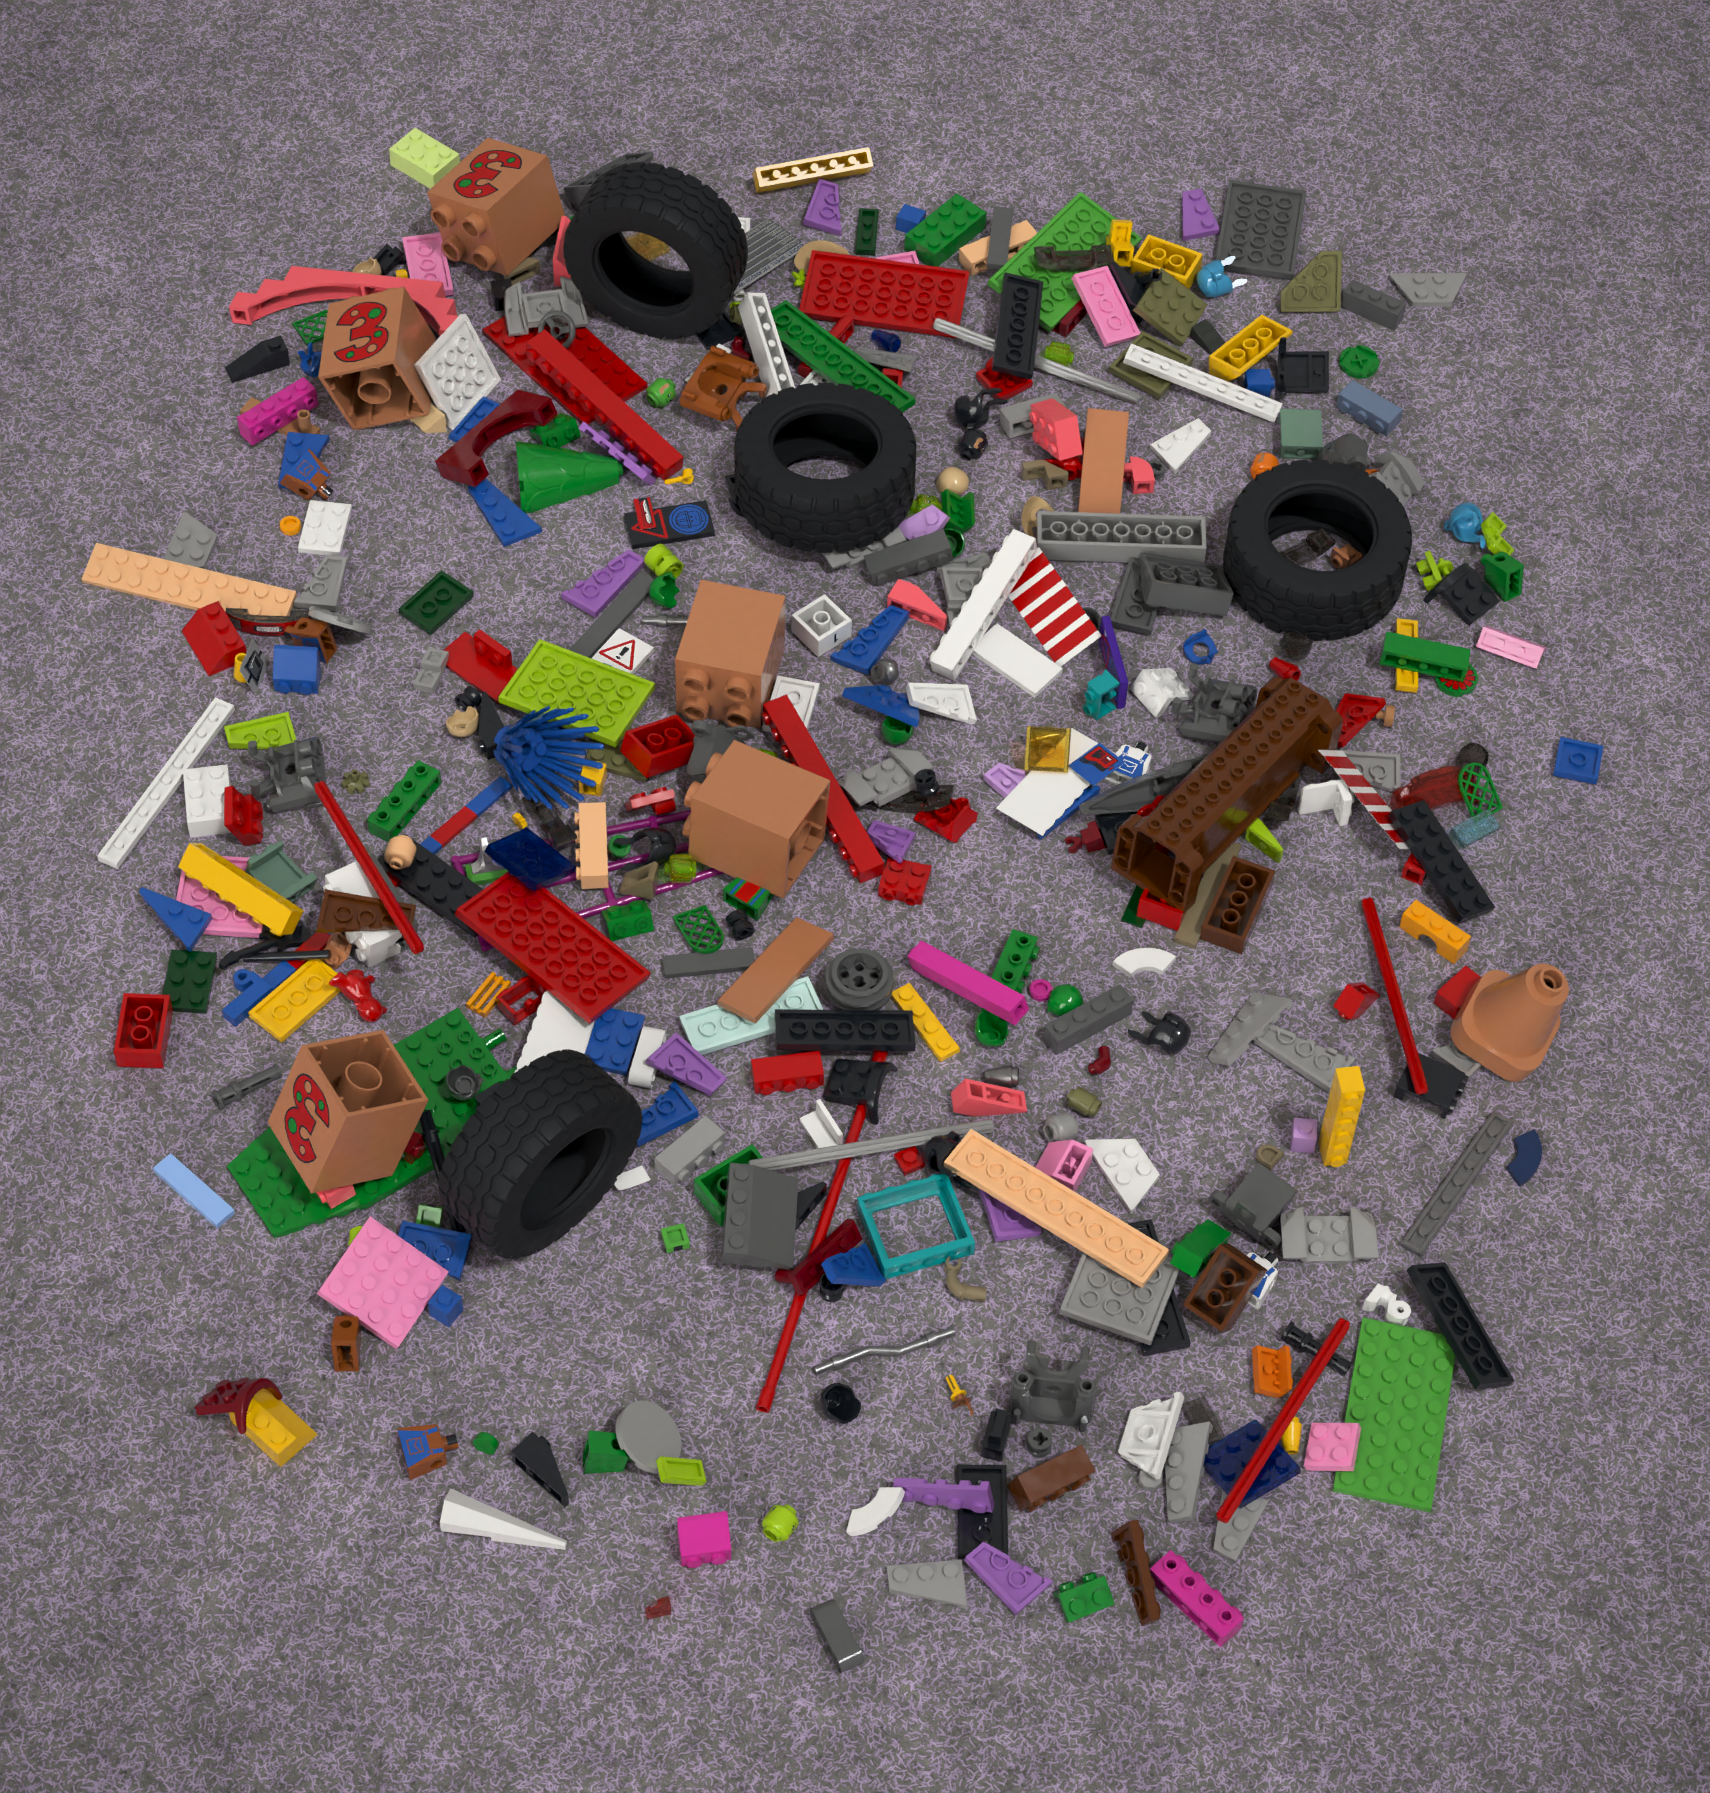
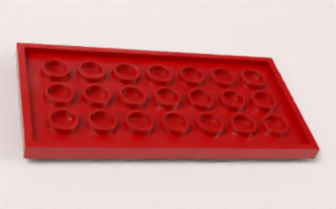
[799,250,970,338]
[482,316,648,424]
[455,866,651,1024]

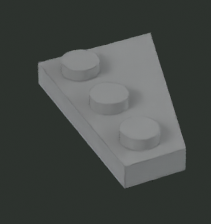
[886,1559,968,1609]

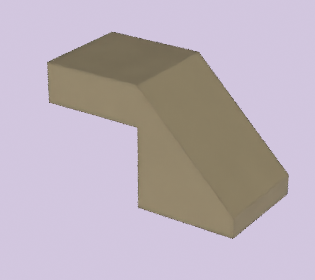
[1021,459,1069,490]

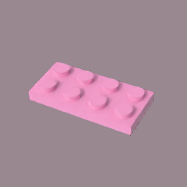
[402,232,454,296]
[1071,266,1140,347]

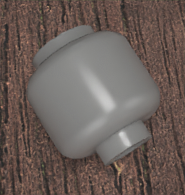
[1043,1112,1079,1142]

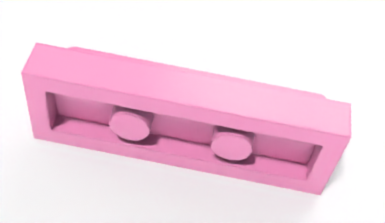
[1476,625,1546,669]

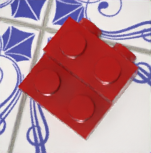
[224,785,263,846]
[878,857,932,905]

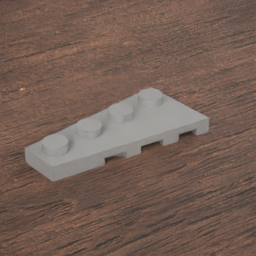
[1208,992,1293,1066]
[1254,1024,1356,1093]
[1165,1421,1213,1523]

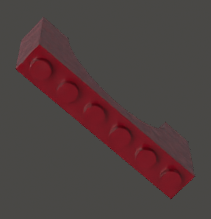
[435,389,558,487]

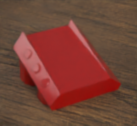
[914,791,978,843]

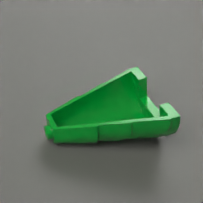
[516,442,623,514]

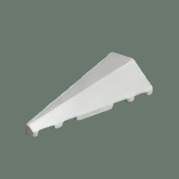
[440,1489,567,1550]

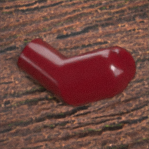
[731,337,753,361]

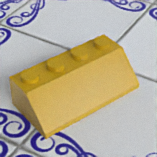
[1209,315,1293,382]

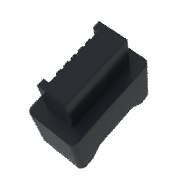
[981,1408,1013,1462]

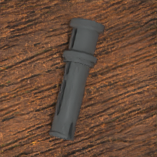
[211,1064,282,1110]

